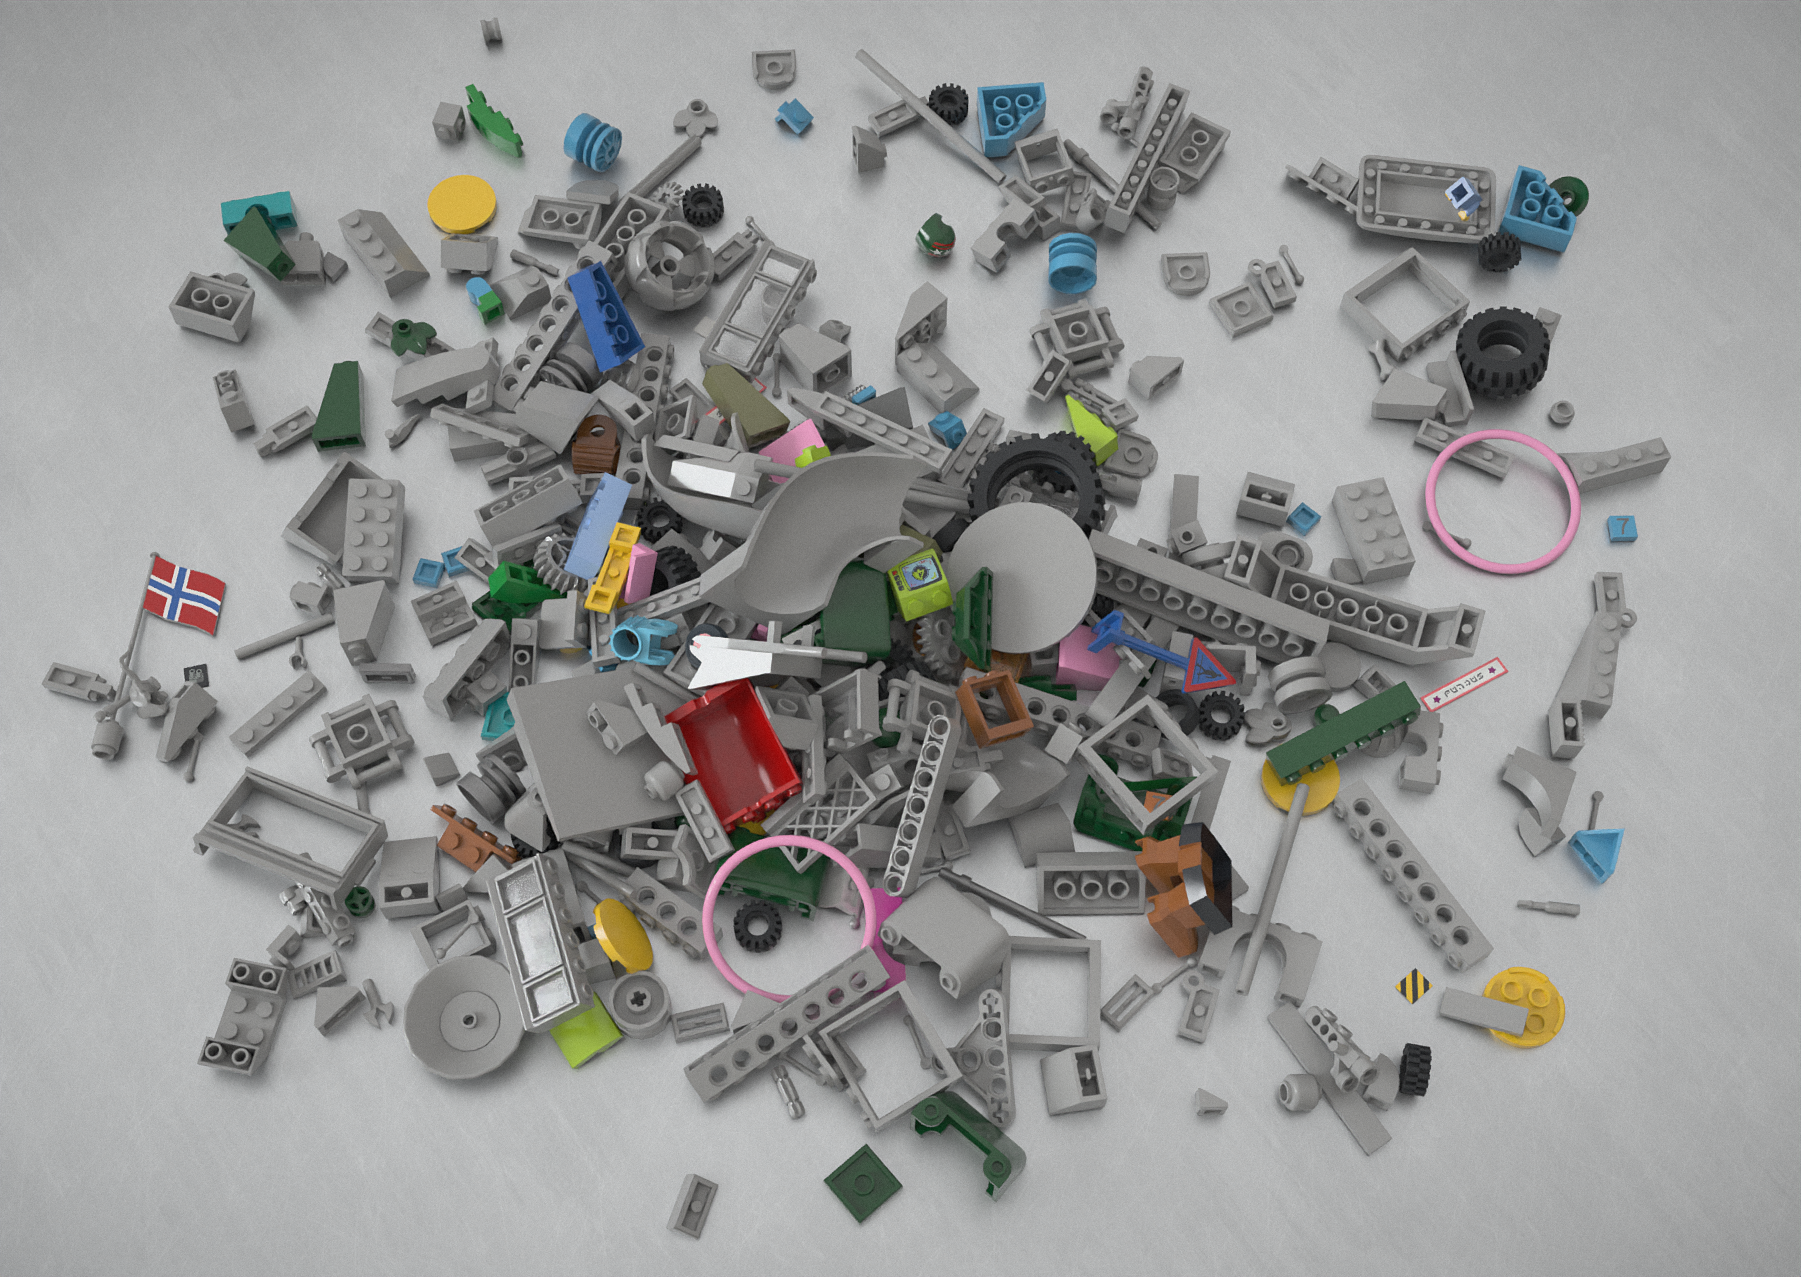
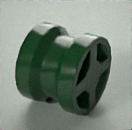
[344,886,376,918]

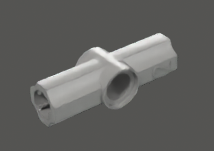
[480,441,557,485]

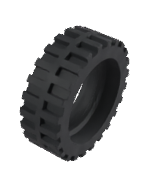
[967,433,1106,538]

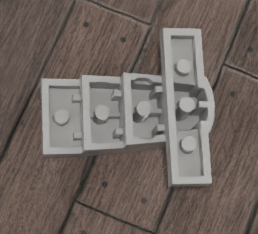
[391,337,500,414]

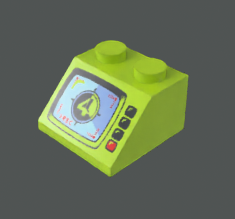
[887,548,953,621]

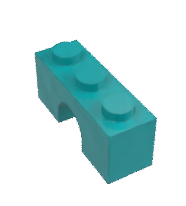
[221,191,298,235]

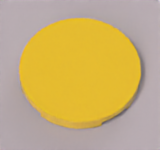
[427,175,497,234]
[1261,759,1340,816]
[593,898,653,974]
[1482,967,1565,1049]

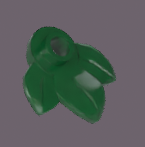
[391,319,437,357]

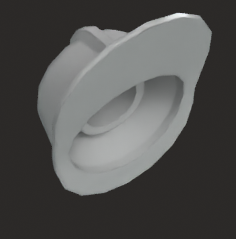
[1258,531,1313,571]

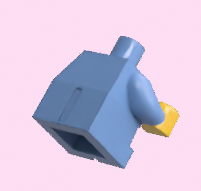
[1445,177,1482,221]

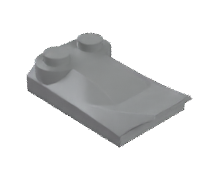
[1158,112,1231,193]
[518,195,602,249]

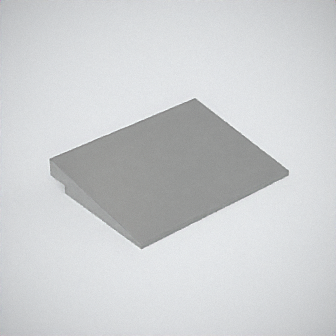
[507,665,702,842]

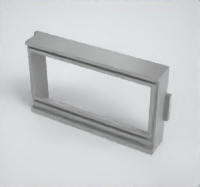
[193,766,388,910]

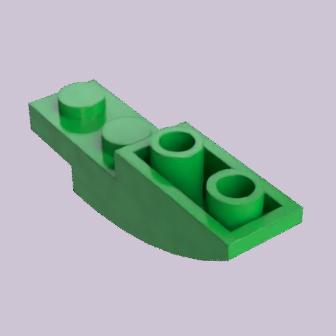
[465,84,523,157]

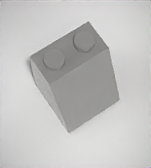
[779,323,852,394]
[511,381,599,455]
[333,580,395,666]

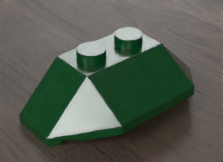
[952,567,993,673]

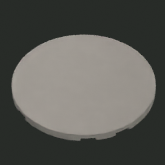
[946,502,1098,654]

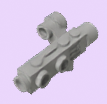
[1100,66,1154,139]
[279,852,356,948]
[1304,1006,1380,1094]

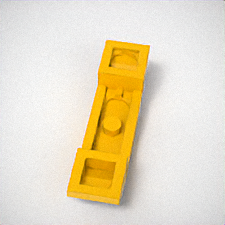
[584,522,641,614]

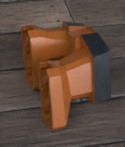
[1135,822,1233,958]

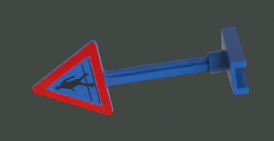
[1087,610,1236,694]

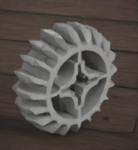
[533,533,599,594]

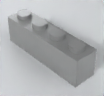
[1556,437,1671,494]
[1553,611,1622,718]

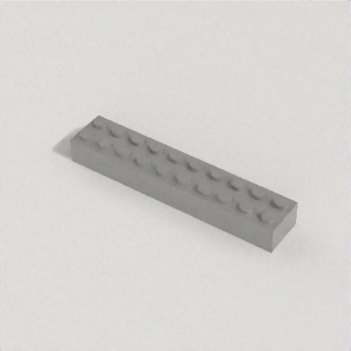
[1088,529,1330,664]

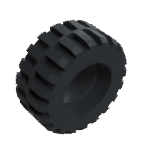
[1456,306,1550,399]

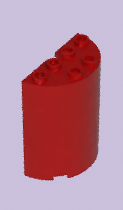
[664,677,803,835]

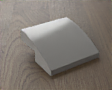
[411,581,478,646]

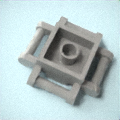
[1029,298,1125,380]
[882,670,969,760]
[309,694,415,790]

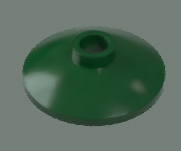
[1549,176,1589,217]

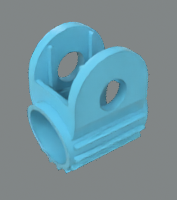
[608,615,678,665]

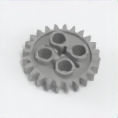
[916,606,977,681]

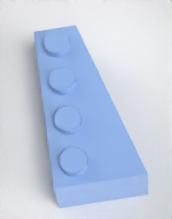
[564,472,632,580]

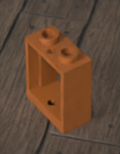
[955,670,1034,749]

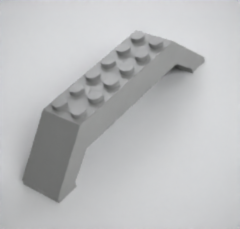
[1223,534,1486,665]

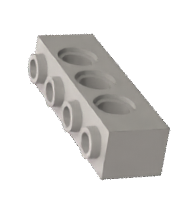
[617,867,723,961]

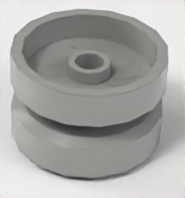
[1181,541,1235,580]
[1268,657,1333,714]
[608,971,673,1040]

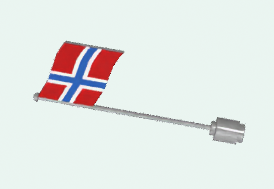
[91,552,226,760]

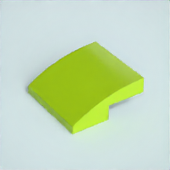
[549,992,623,1069]

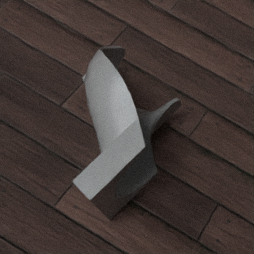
[641,412,781,540]
[699,452,927,635]
[823,697,1071,828]

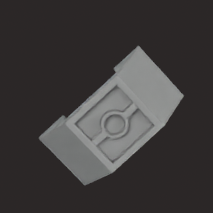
[197,958,288,1076]

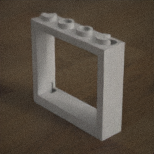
[1340,247,1470,362]
[1074,694,1218,835]
[994,936,1101,1052]
[817,980,963,1132]

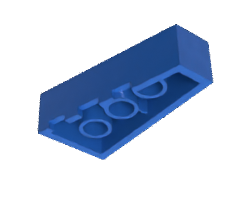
[568,261,645,372]

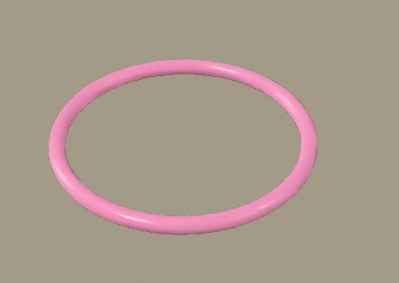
[1425,429,1581,574]
[702,835,877,1003]

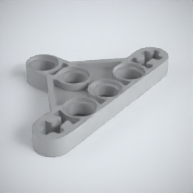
[930,988,1016,1127]

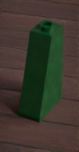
[223,207,296,282]
[312,361,366,452]

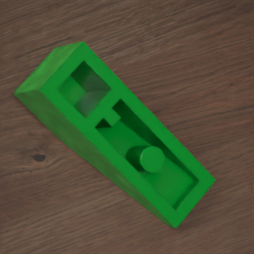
[488,561,568,604]

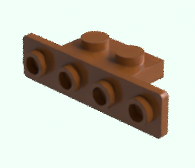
[430,804,522,872]

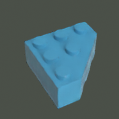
[976,82,1047,157]
[1498,165,1577,252]

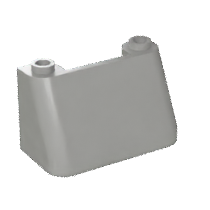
[281,451,382,565]
[505,782,550,852]
[877,877,1009,999]

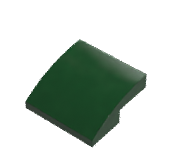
[472,591,543,636]

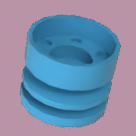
[563,113,622,173]
[1048,233,1097,294]

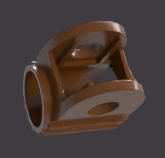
[572,414,621,477]

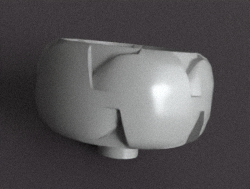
[624,220,715,311]

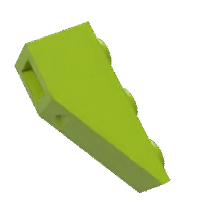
[1065,395,1119,466]

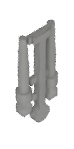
[1060,378,1118,417]

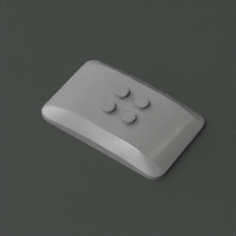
[1356,155,1496,243]

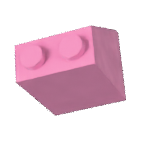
[759,419,825,483]
[1056,625,1122,691]

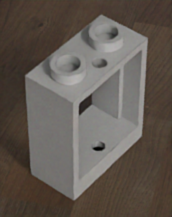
[1015,129,1075,194]
[409,899,496,970]

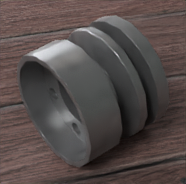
[539,342,603,393]
[456,753,526,824]

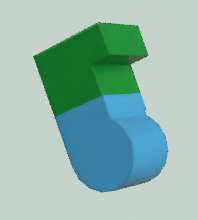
[466,277,505,325]

